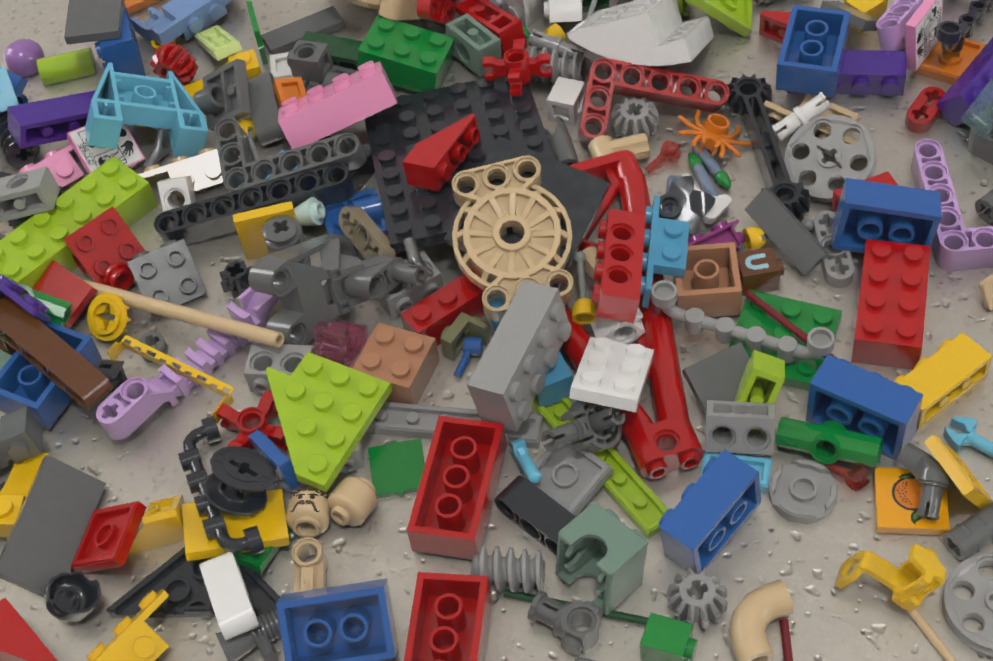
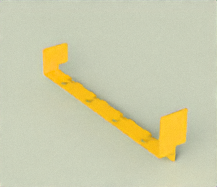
[107,335,234,424]

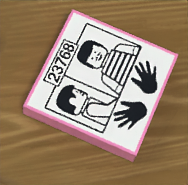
[905,0,943,71]
[67,124,145,175]

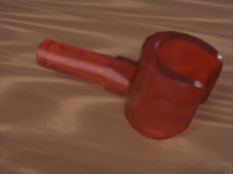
[645,140,682,173]
[822,464,870,491]

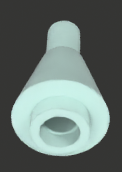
[294,197,326,226]

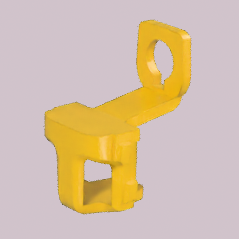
[835,544,947,611]

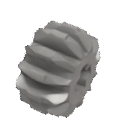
[610,96,659,139]
[667,567,728,630]

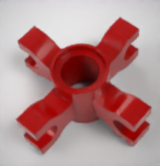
[482,38,553,96]
[216,390,288,452]

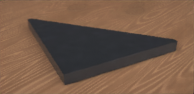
[106,547,280,618]

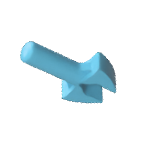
[943,417,993,458]
[508,437,542,484]

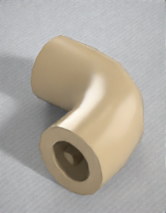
[729,579,794,661]

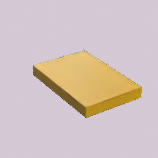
[182,489,290,562]

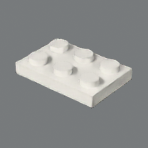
[569,337,654,412]

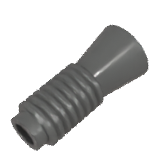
[215,608,281,661]

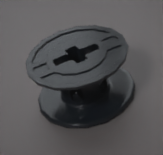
[202,446,276,516]

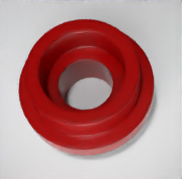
[104,263,134,290]

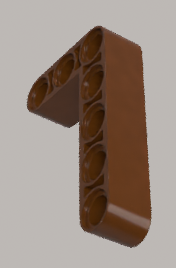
[0,294,113,410]

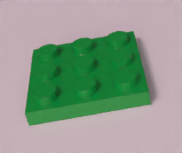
[728,289,842,391]

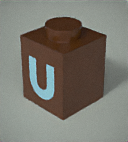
[737,247,784,296]

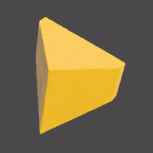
[128,494,184,555]

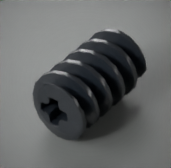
[0,111,40,169]

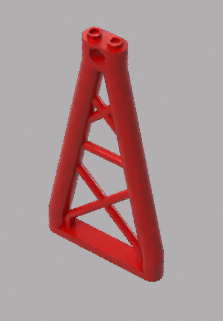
[561,150,704,479]

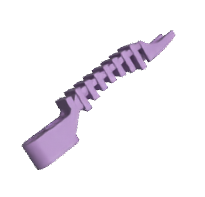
[96,287,280,440]

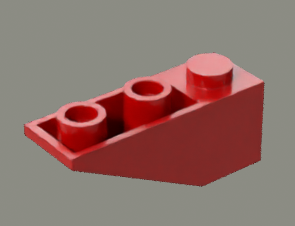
[402,114,480,192]

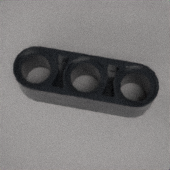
[494,475,576,556]

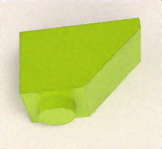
[734,350,785,434]

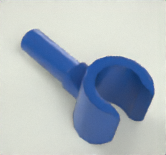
[453,337,484,378]

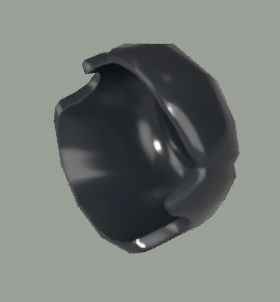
[43,571,102,622]

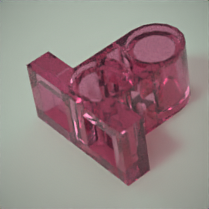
[314,319,368,367]

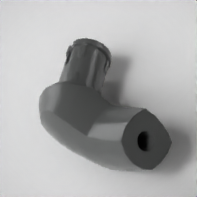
[896,443,951,520]

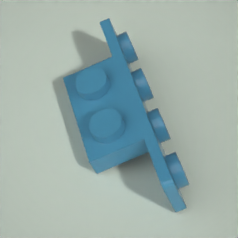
[640,195,690,308]

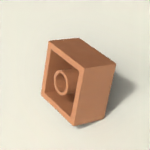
[673,242,742,317]
[353,322,440,404]

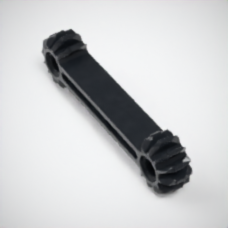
[724,74,810,223]

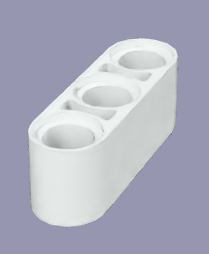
[199,552,260,641]

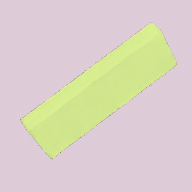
[195,25,242,61]

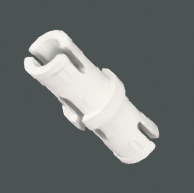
[772,92,832,142]

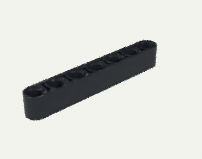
[154,162,356,245]

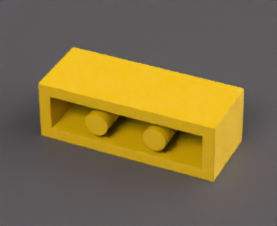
[893,332,993,430]

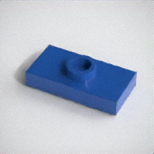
[248,430,300,489]

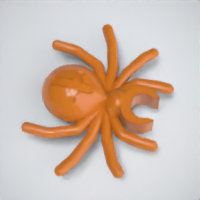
[678,110,752,158]

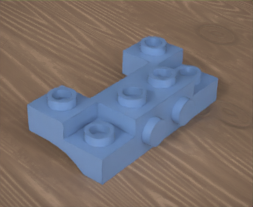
[131,0,233,46]

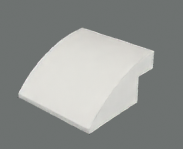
[567,0,714,66]

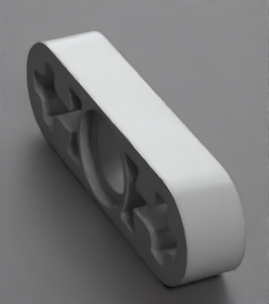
[813,211,854,288]

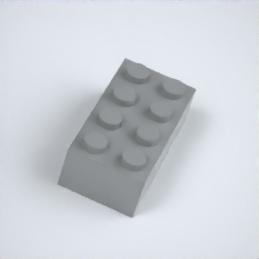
[467,280,571,432]

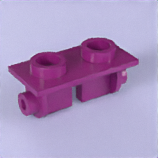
[688,219,745,250]

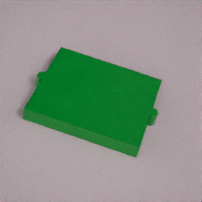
[246,1,268,65]
[368,438,425,499]

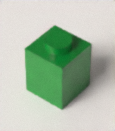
[640,612,698,661]

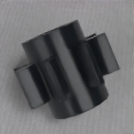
[219,260,252,298]

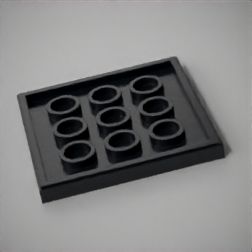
[444,136,610,289]

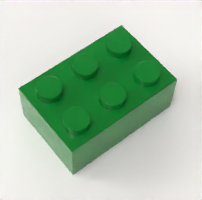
[357,15,455,93]

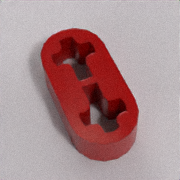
[905,87,945,134]

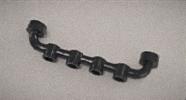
[936,0,993,52]
[178,416,265,556]

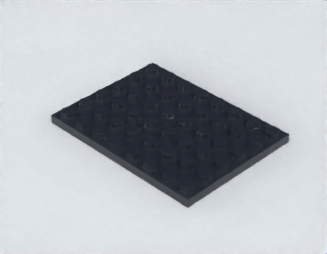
[365,77,555,253]

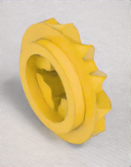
[87,292,131,341]

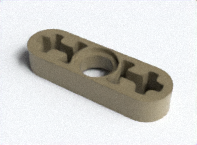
[339,206,395,259]

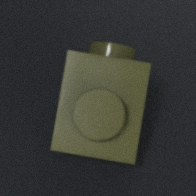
[440,312,490,361]

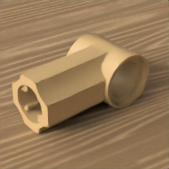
[588,133,650,160]
[291,537,328,593]

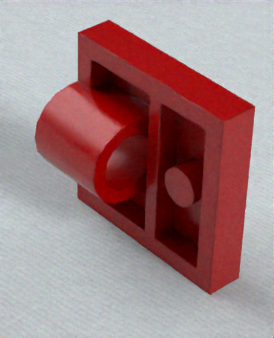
[62,206,145,284]

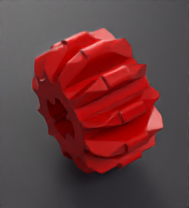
[150,42,199,86]

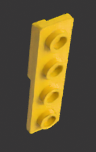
[86,589,169,661]

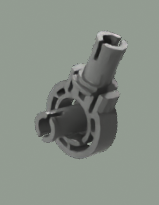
[541,400,626,453]

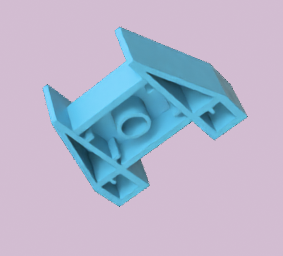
[85,62,208,158]

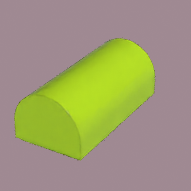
[37,47,96,86]

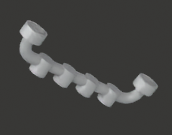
[651,280,835,363]

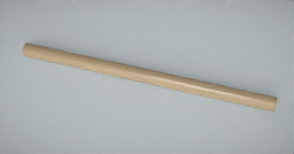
[80,278,284,348]

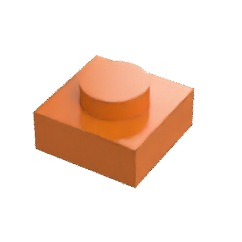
[273,77,307,108]

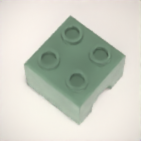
[555,502,648,615]

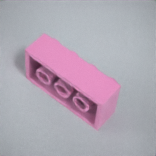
[278,61,397,149]

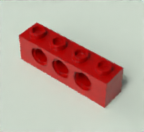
[591,208,646,323]

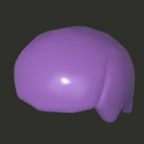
[3,39,45,77]

